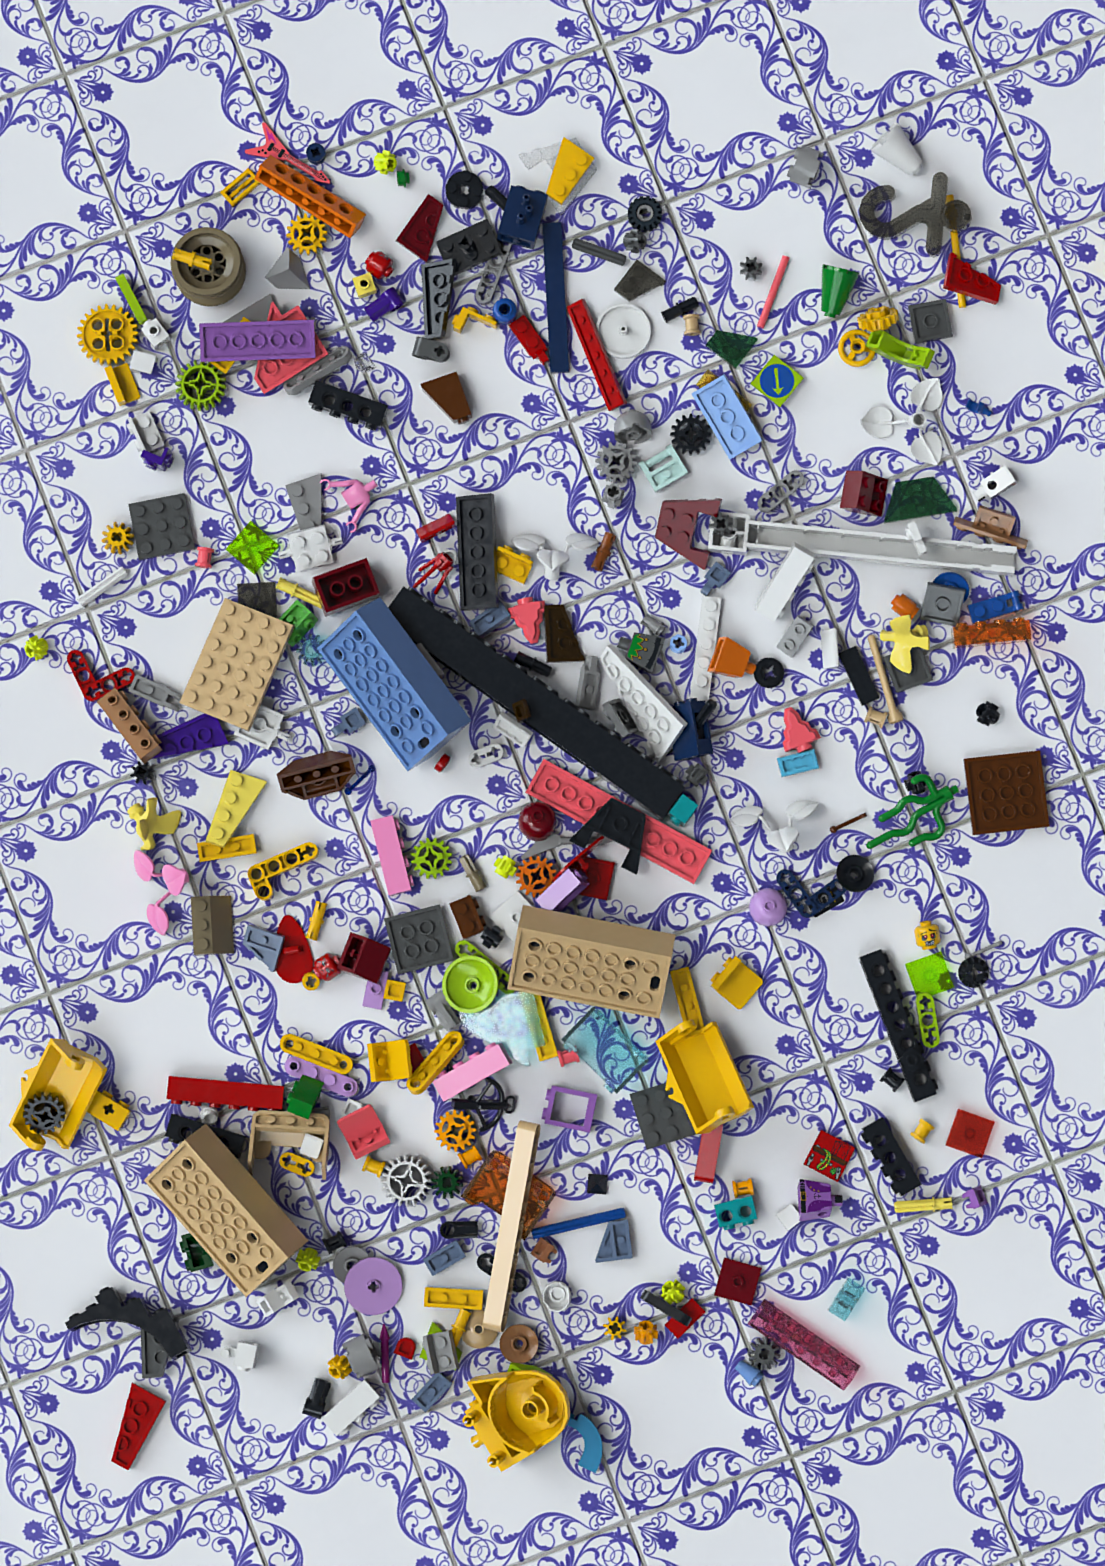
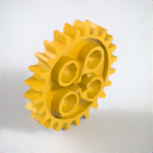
[77,304,139,366]

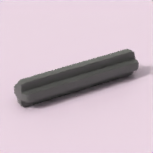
[572,238,626,266]

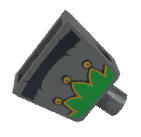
[617,632,665,674]

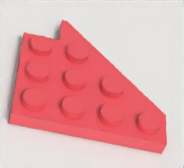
[254,302,328,394]

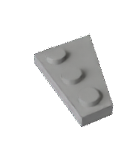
[285,474,322,530]

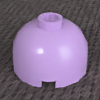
[749,888,788,927]

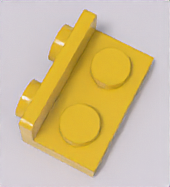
[497,545,533,585]

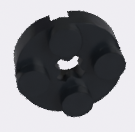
[445,170,483,210]

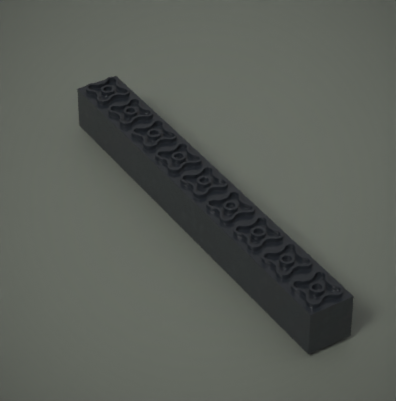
[388,586,685,821]

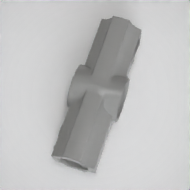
[602,483,625,509]

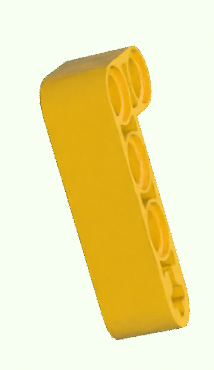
[247,842,319,901]

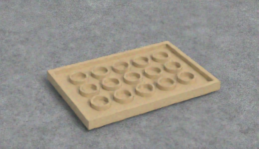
[179,598,295,731]

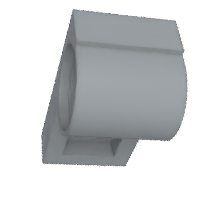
[776,615,814,658]

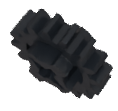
[670,414,712,456]
[23,1092,65,1134]

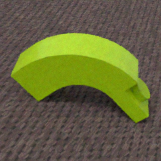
[865,330,935,370]

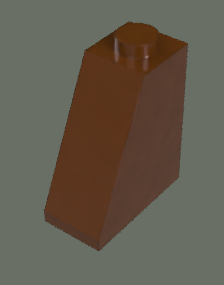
[421,371,472,425]

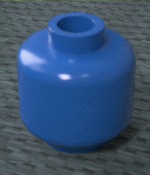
[493,298,517,325]

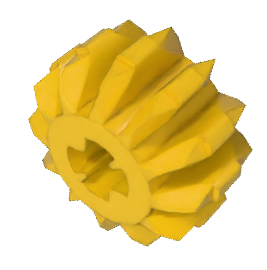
[102,522,134,555]

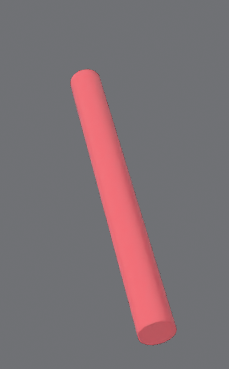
[757,255,790,329]

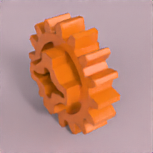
[515,856,556,898]

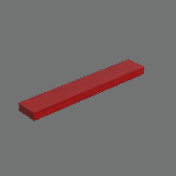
[566,299,627,411]

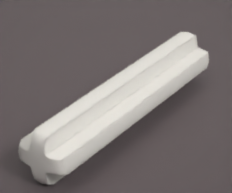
[77,567,128,606]

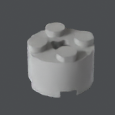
[787,145,824,189]
[342,1334,382,1379]

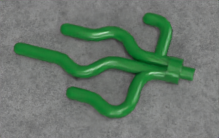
[866,774,959,849]

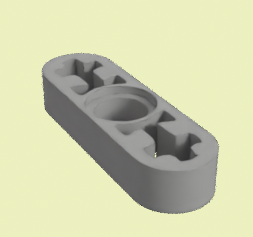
[757,470,804,513]

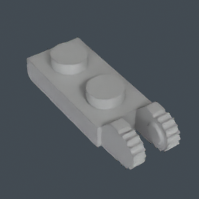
[128,674,182,712]

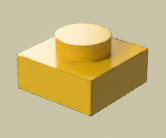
[383,979,406,1002]

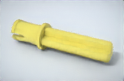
[276,577,322,609]
[894,1197,953,1213]

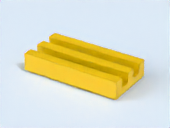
[220,168,261,207]

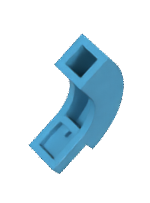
[567,1413,602,1473]

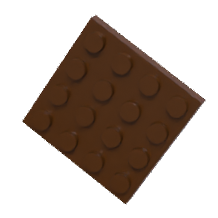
[963,750,1049,836]

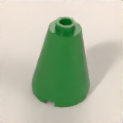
[821,264,859,318]

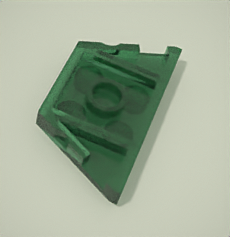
[884,476,957,524]

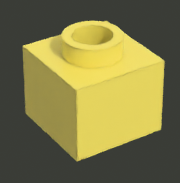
[352,272,377,299]

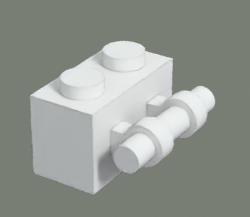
[221,1340,260,1372]

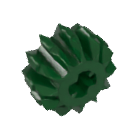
[431,1166,464,1199]

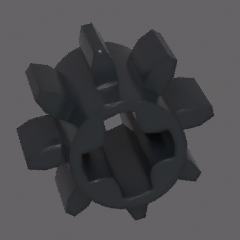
[976,701,1000,726]
[130,761,154,785]
[904,771,927,794]
[480,925,504,949]

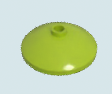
[442,955,499,1014]

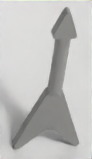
[521,833,612,860]

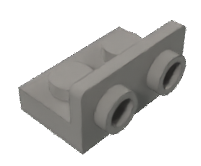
[423,1330,460,1375]

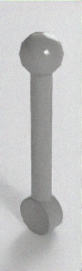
[965,941,1002,959]

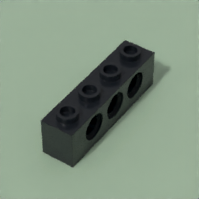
[308,381,388,431]
[165,1114,247,1159]
[861,1117,922,1196]

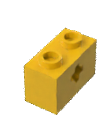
[87,1090,132,1131]

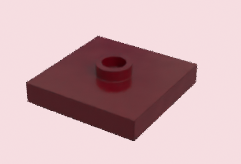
[714,1258,762,1305]

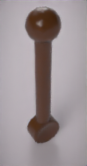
[830,813,867,833]

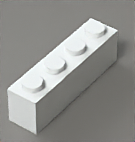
[755,542,816,622]

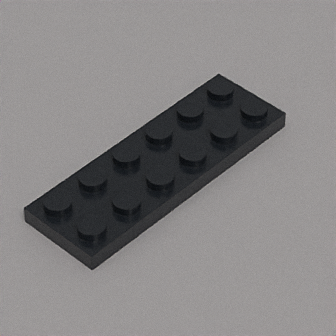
[456,493,499,611]

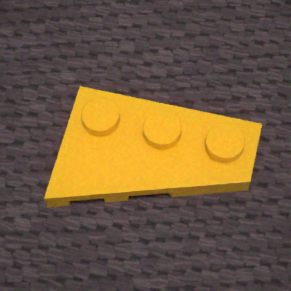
[546,137,594,205]

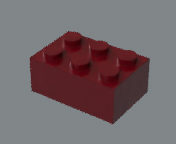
[312,558,380,617]

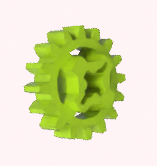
[411,838,452,879]

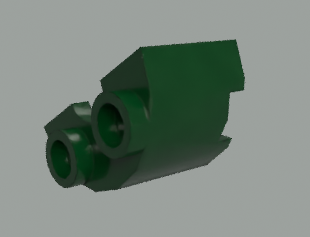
[179,1233,214,1272]

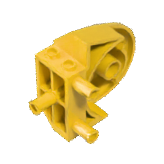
[462,1370,570,1472]

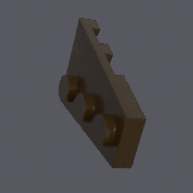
[544,605,585,663]

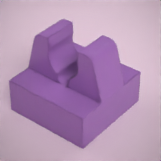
[962,1185,988,1209]

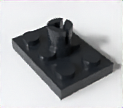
[436,219,503,276]

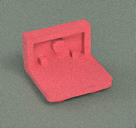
[337,1104,390,1160]

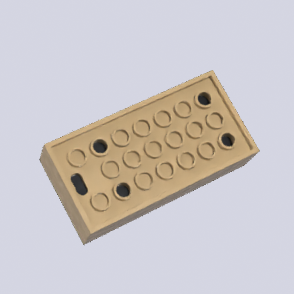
[507,905,676,1019]
[144,1124,309,1297]

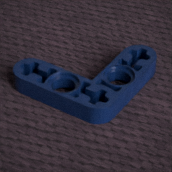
[776,869,846,918]

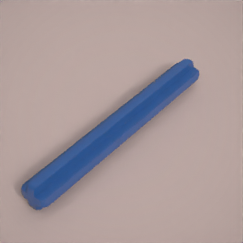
[531,1208,626,1239]

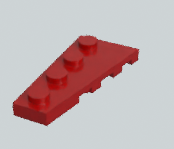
[111,1382,166,1470]

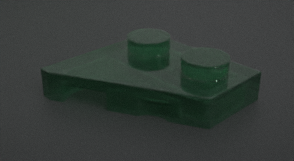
[705,330,758,369]

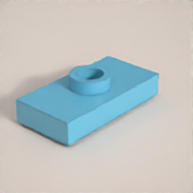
[777,749,819,777]

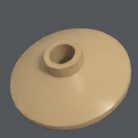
[461,1310,498,1349]

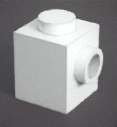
[141,318,171,350]

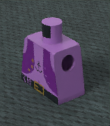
[797,1179,843,1221]

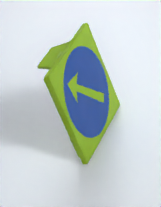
[750,355,804,407]

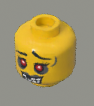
[914,920,941,950]

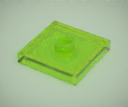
[226,521,280,575]
[905,951,954,999]

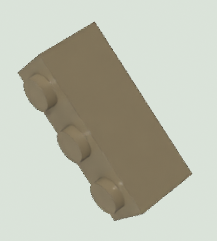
[191,896,234,956]

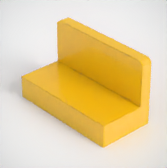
[104,363,141,406]

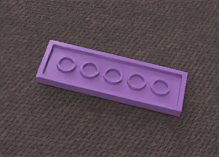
[199,320,315,362]

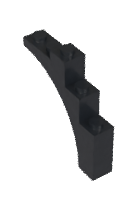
[65,1287,192,1360]

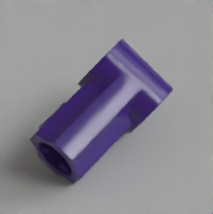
[364,287,404,322]

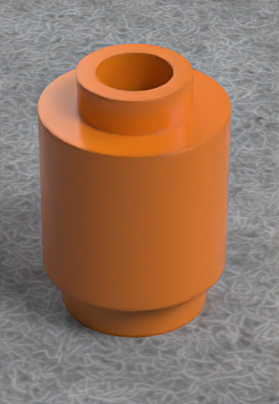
[891,594,919,620]

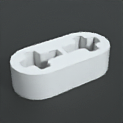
[468,743,504,768]

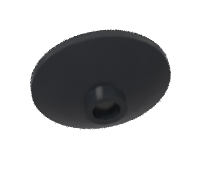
[836,855,874,892]

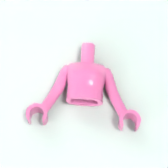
[320,479,378,533]

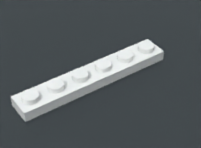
[690,596,721,703]

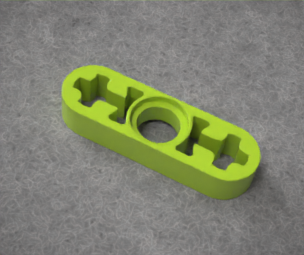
[115,273,148,325]
[915,992,940,1048]

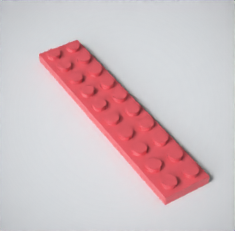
[525,759,712,884]

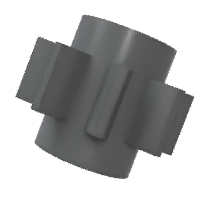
[623,229,647,253]
[740,257,762,281]
[709,512,733,537]
[686,763,709,787]

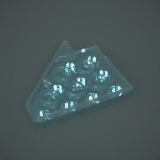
[458,992,545,1067]

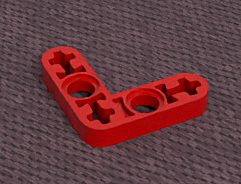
[67,650,135,702]

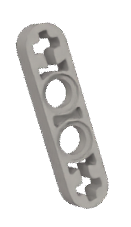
[475,238,512,305]

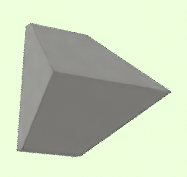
[265,247,310,289]

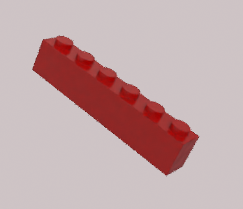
[166,1076,285,1111]

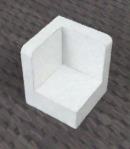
[129,350,158,374]

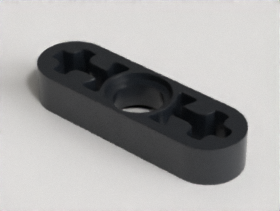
[477,1253,527,1292]
[640,1290,692,1326]

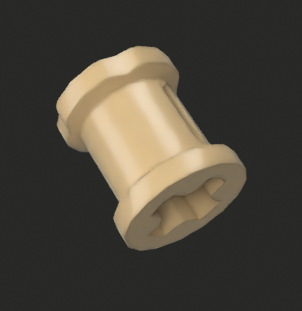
[683,314,701,336]
[864,706,888,729]

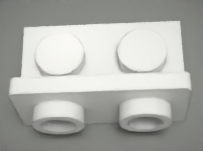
[126,411,165,453]

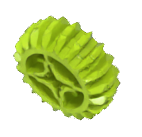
[175,360,227,411]

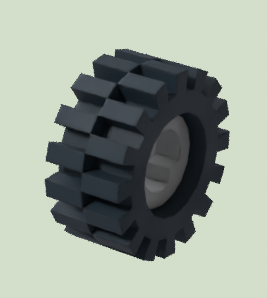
[628,196,662,233]

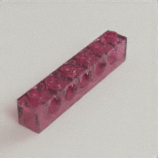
[748,1299,860,1391]

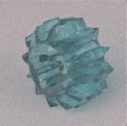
[295,634,325,667]

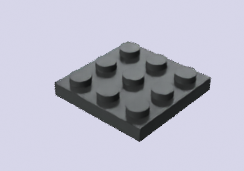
[128,493,196,561]
[384,904,454,975]
[629,1083,696,1149]

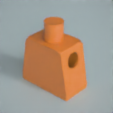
[708,637,756,678]

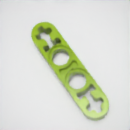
[455,940,515,994]

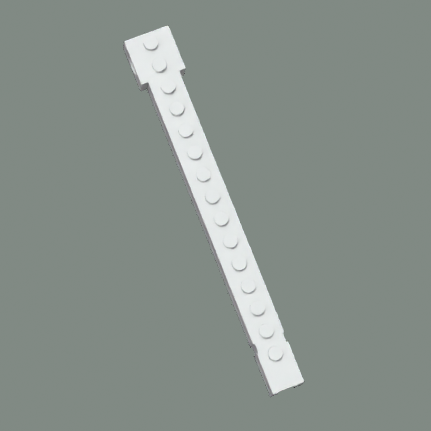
[708,512,1017,576]

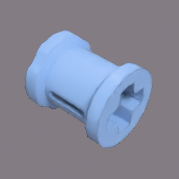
[670,634,687,654]

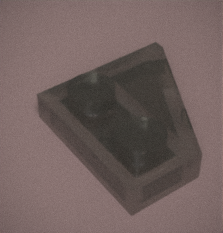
[614,260,666,302]

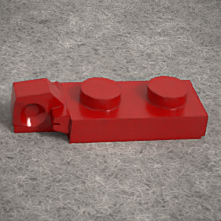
[508,315,549,365]

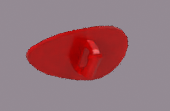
[552,836,605,882]
[276,915,313,983]

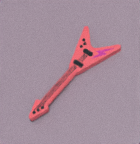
[245,122,331,184]

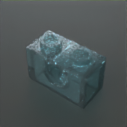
[827,1277,866,1321]

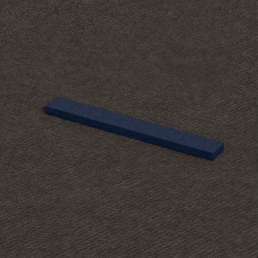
[542,222,569,374]

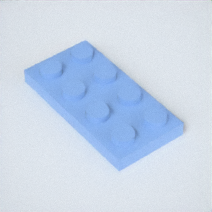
[692,374,763,459]

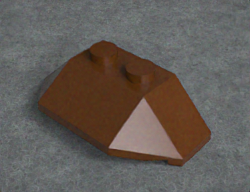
[277,751,356,800]

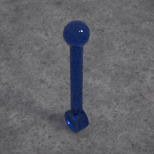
[344,765,376,795]

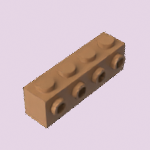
[97,688,162,764]

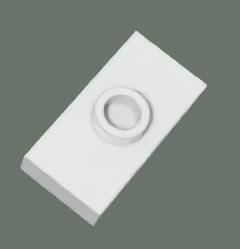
[492,712,534,749]

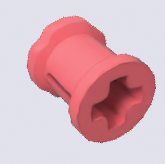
[195,547,214,569]
[557,1046,580,1067]

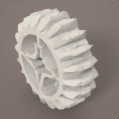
[380,1155,432,1207]

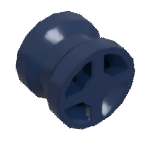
[306,143,326,165]

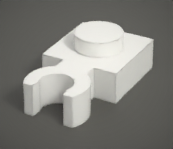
[905,521,927,556]

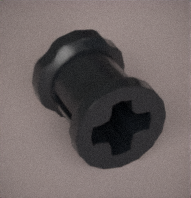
[879,1067,905,1093]
[322,1231,347,1255]

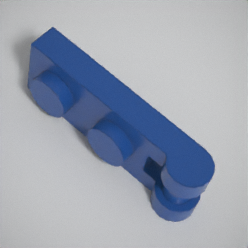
[967,590,1024,624]

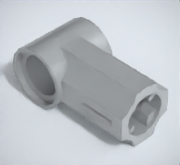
[425,990,460,1031]

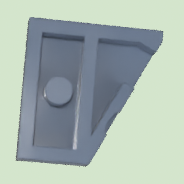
[242,925,285,972]
[595,1219,633,1263]

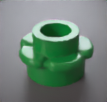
[397,169,410,188]

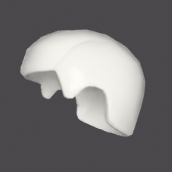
[543,1281,572,1312]

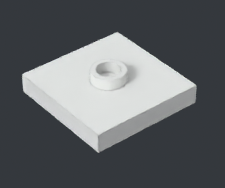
[490,890,533,944]

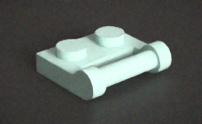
[638,444,688,493]

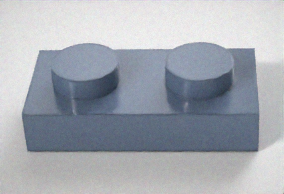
[469,601,511,638]
[423,1240,466,1276]
[411,1373,452,1413]

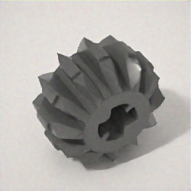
[747,1337,781,1370]

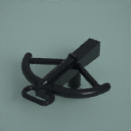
[451,1077,516,1132]

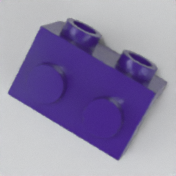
[140,447,174,471]

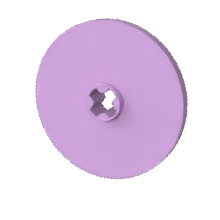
[344,1257,402,1315]

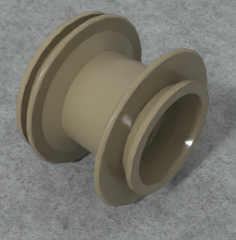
[170,227,246,306]

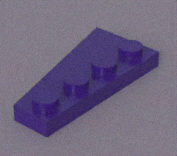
[152,714,230,759]

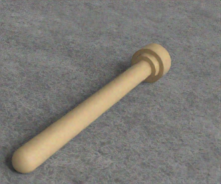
[868,634,904,724]

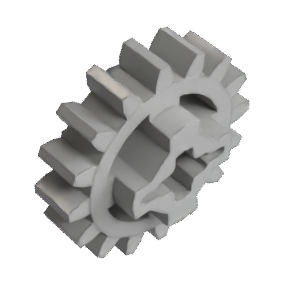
[595,441,637,483]

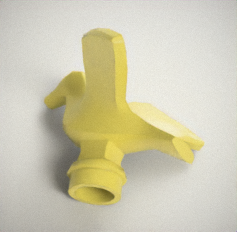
[880,615,930,674]
[127,797,181,850]

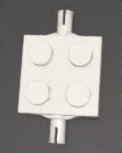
[278,525,343,571]
[233,705,290,750]

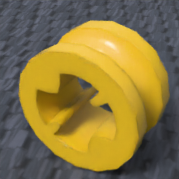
[302,972,320,991]

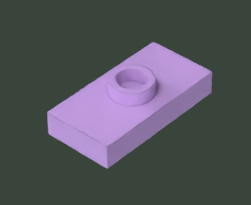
[362,971,389,1010]

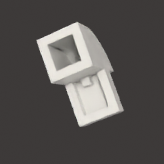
[256,1280,299,1317]

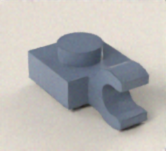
[700,561,731,596]
[331,707,366,737]

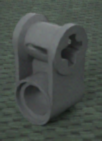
[412,337,450,363]

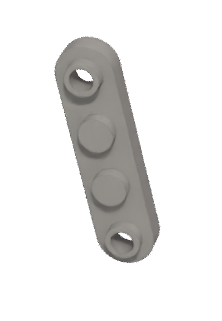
[283,346,352,395]

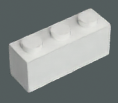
[321,1378,381,1436]

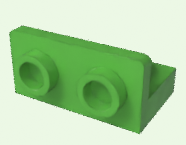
[279,599,318,647]

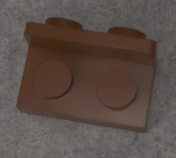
[449,895,487,940]

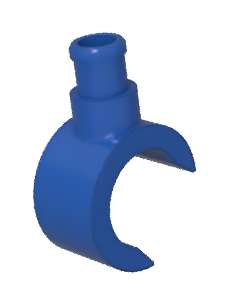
[965,398,992,416]

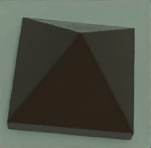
[512,699,531,722]

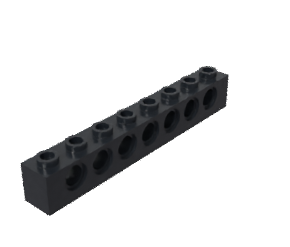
[858,949,938,1102]

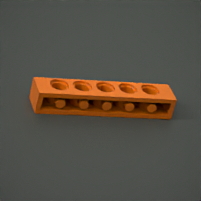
[255,155,366,238]

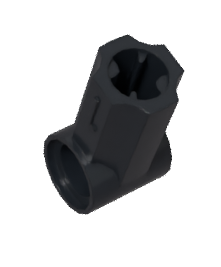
[440,1221,478,1239]
[302,1378,331,1419]

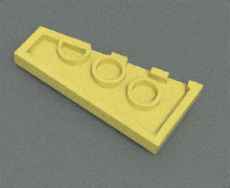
[206,770,267,848]

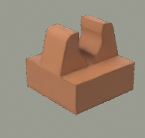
[530,1238,557,1263]

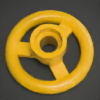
[838,329,875,367]

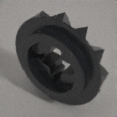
[753,658,784,688]
[958,957,989,988]

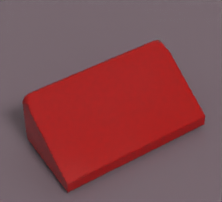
[416,514,455,543]

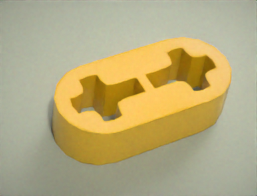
[279,1152,315,1177]

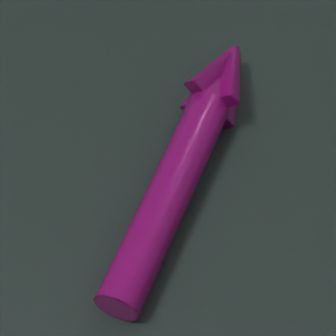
[379,1324,390,1383]

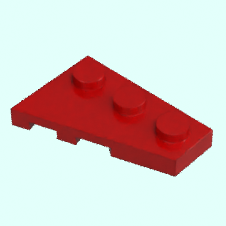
[943,252,1001,305]

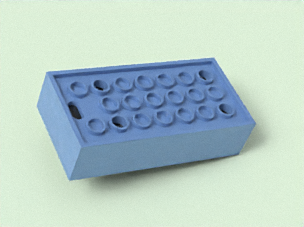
[317,597,471,771]

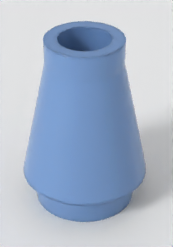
[735,1360,764,1387]

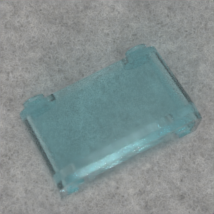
[561,1006,650,1094]

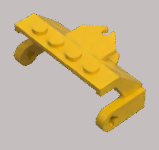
[655,1020,754,1134]
[9,1038,107,1151]

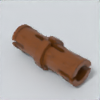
[591,532,616,572]

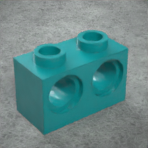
[668,794,698,827]
[714,1196,758,1231]

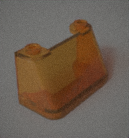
[461,1150,556,1241]

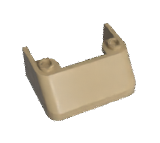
[248,1110,330,1180]

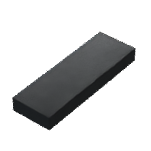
[838,646,879,706]

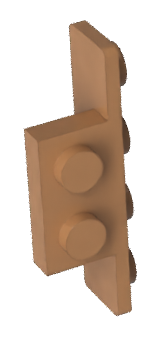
[953,505,1028,549]

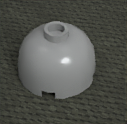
[614,409,652,444]

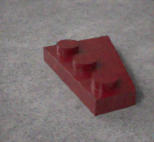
[395,194,444,263]

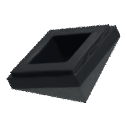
[587,1174,607,1194]

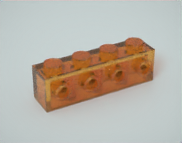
[951,617,1031,649]

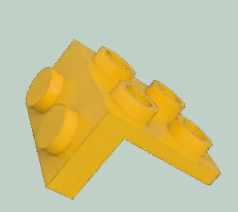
[710,956,763,1009]
[367,1039,412,1082]

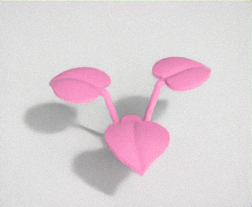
[134,850,189,936]

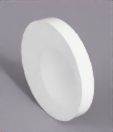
[596,303,651,359]

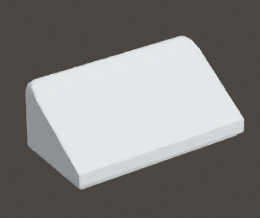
[821,628,839,669]

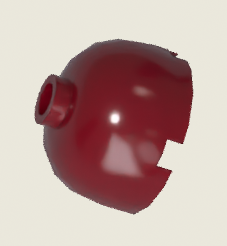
[518,802,557,842]

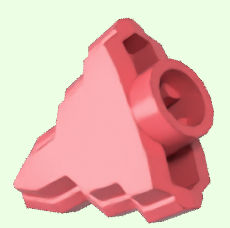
[507,597,545,644]
[782,707,821,753]

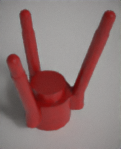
[413,552,454,595]

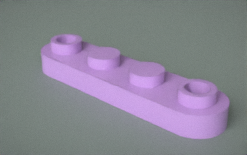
[284,1057,358,1097]

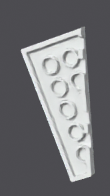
[599,644,688,764]

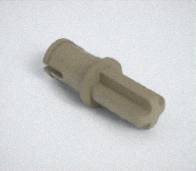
[459,854,487,892]

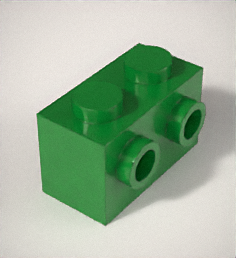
[286,1075,324,1119]

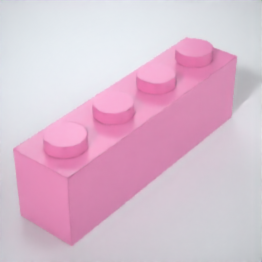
[370,815,414,896]
[433,1042,513,1102]

